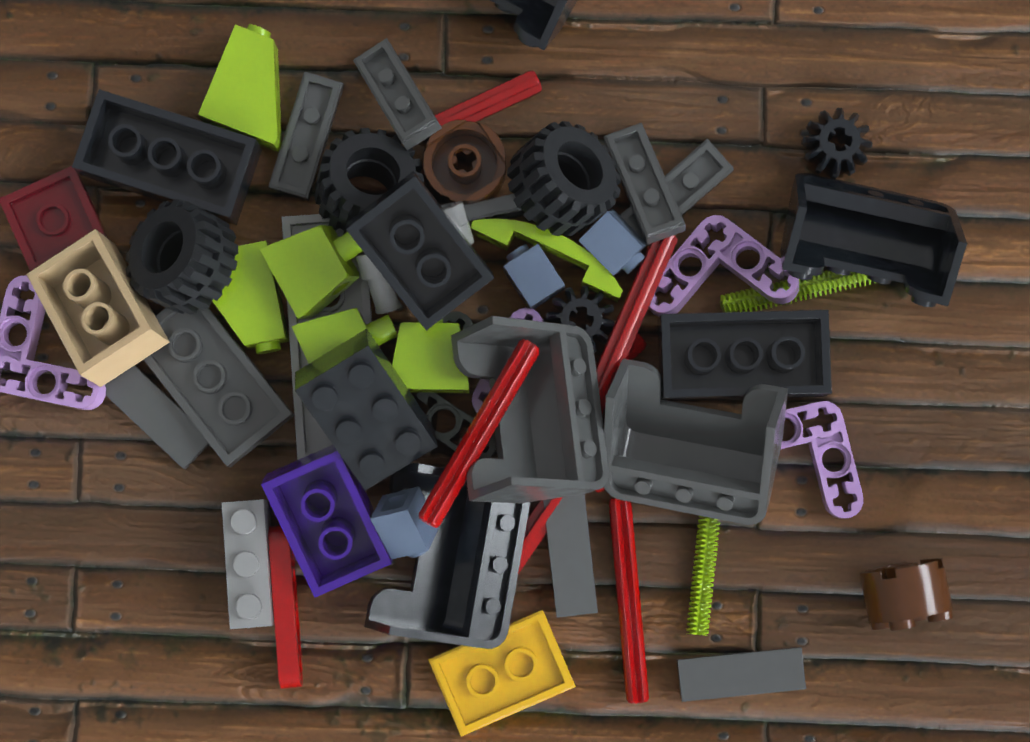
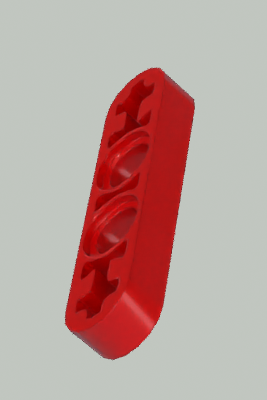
[268,525,303,689]

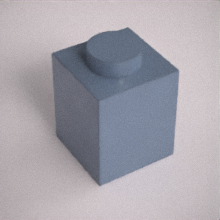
[578,209,647,276]
[503,244,565,309]
[370,487,439,560]

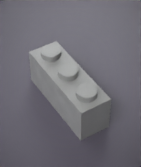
[222,499,274,629]

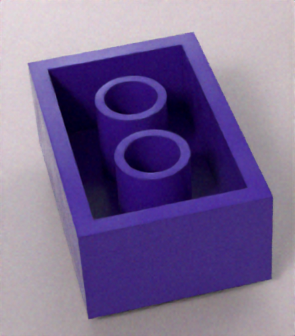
[261,445,392,598]

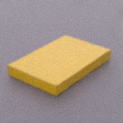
[428,609,576,737]

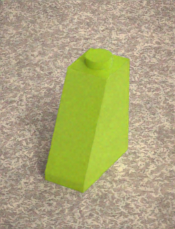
[198,24,282,152]
[212,240,290,354]

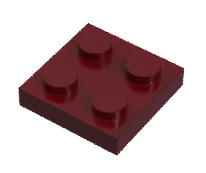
[0,166,108,271]

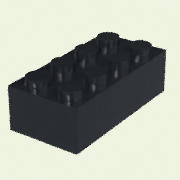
[72,89,262,225]
[657,310,832,401]

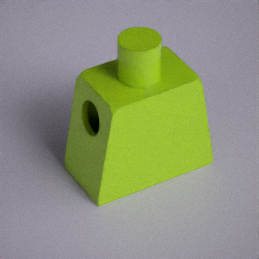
[260,225,363,319]
[291,308,398,363]
[392,318,470,393]

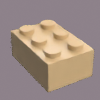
[26,229,170,387]

